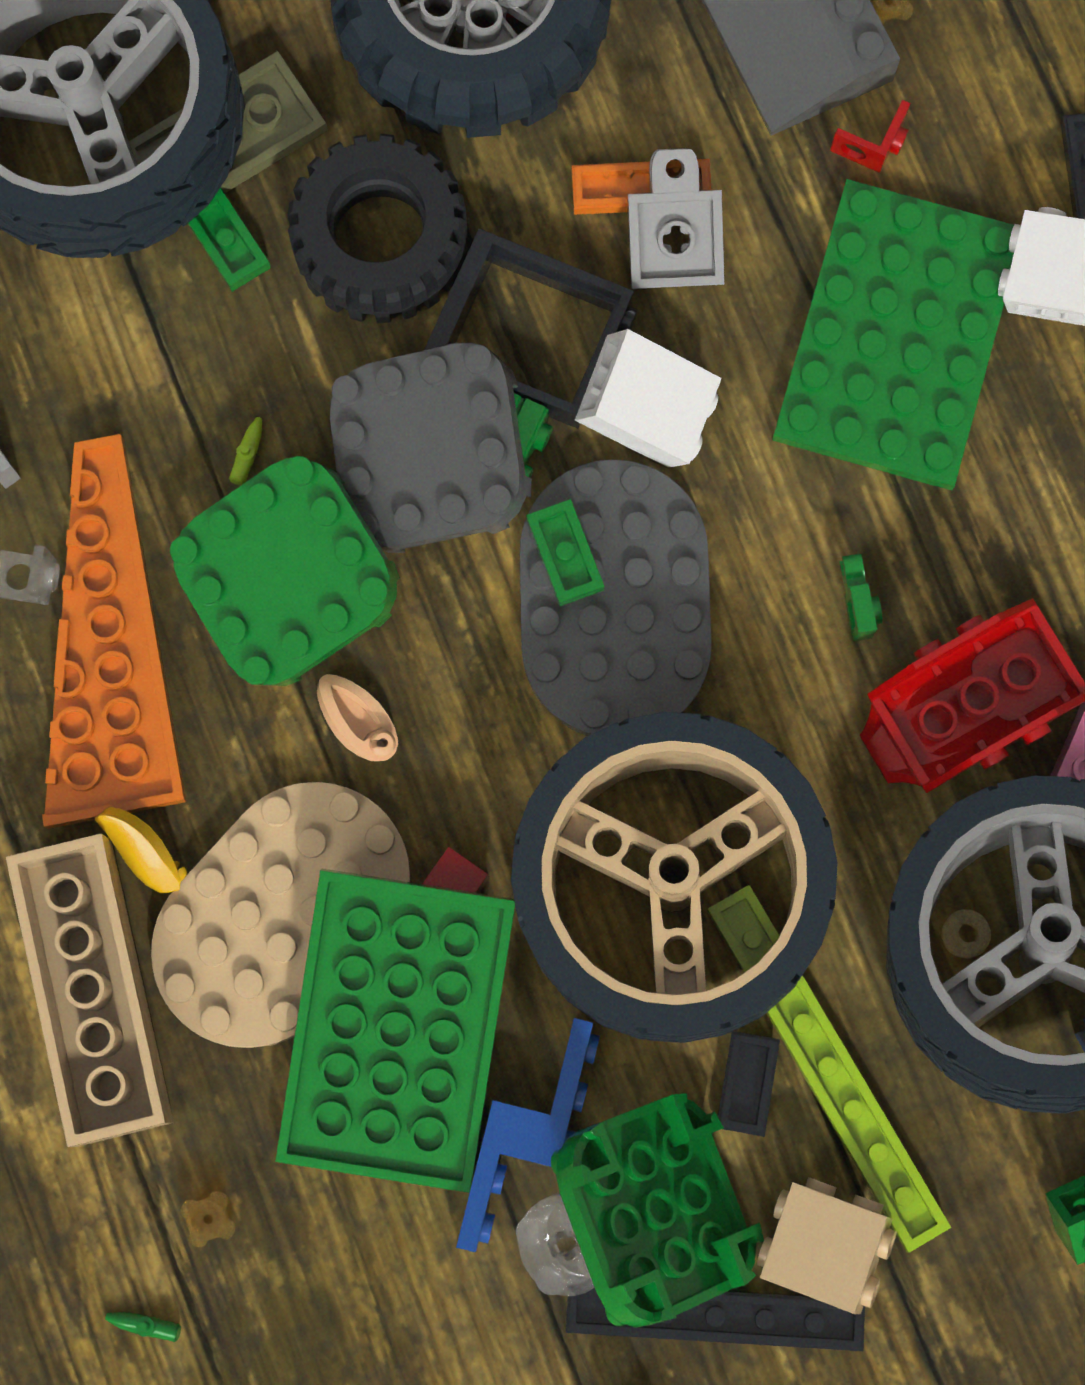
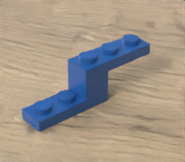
[456,1018,600,1252]

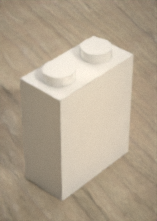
[575,329,722,468]

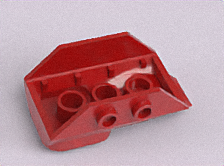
[859,598,1085,793]

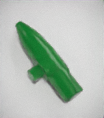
[105,1312,181,1342]

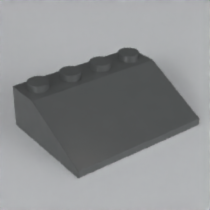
[702,0,900,136]

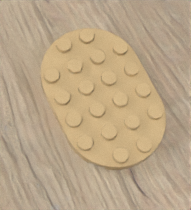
[151,782,410,1048]

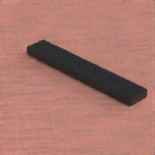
[566,1281,865,1351]

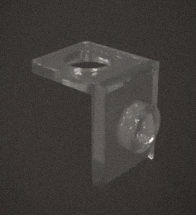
[0,545,60,605]

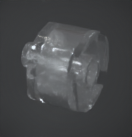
[516,1191,595,1296]

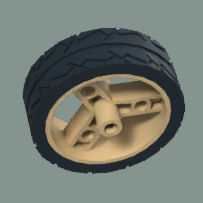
[511,712,838,1043]

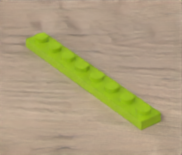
[706,885,951,1253]

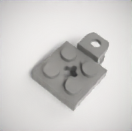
[627,148,724,289]

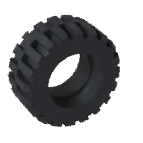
[287,134,468,323]

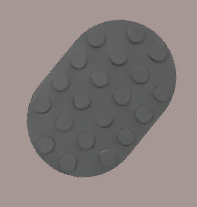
[520,460,711,736]

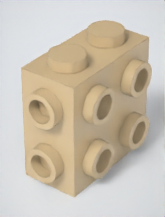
[757,1177,897,1314]

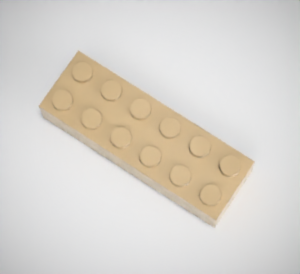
[6,833,174,1147]

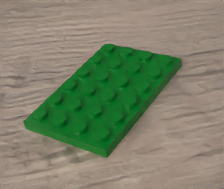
[772,179,1014,491]
[275,868,515,1193]

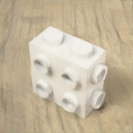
[998,207,1085,326]

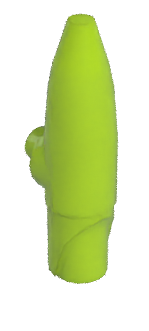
[229,417,262,486]

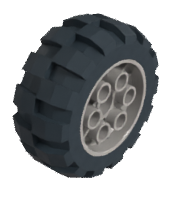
[331,0,611,138]

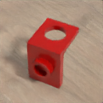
[830,99,911,173]

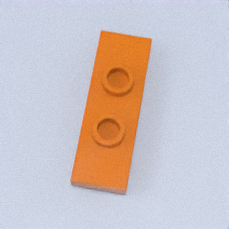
[572,159,712,215]

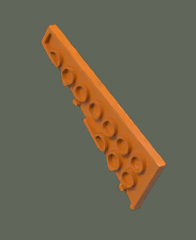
[42,434,187,829]

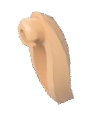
[317,674,398,761]

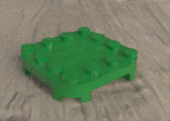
[170,456,400,686]
[551,1093,764,1328]

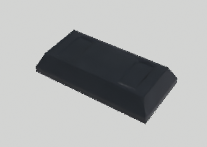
[718,1031,780,1137]

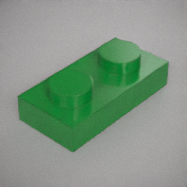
[188,188,271,292]
[526,499,605,607]

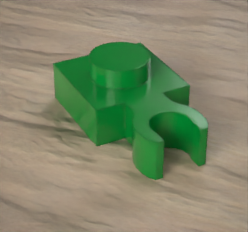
[839,554,883,642]

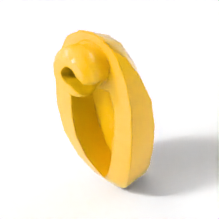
[95,807,188,893]

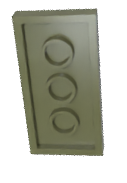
[129,51,328,194]

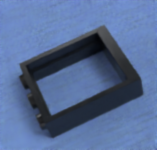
[424,228,638,429]

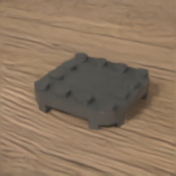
[330,343,532,553]

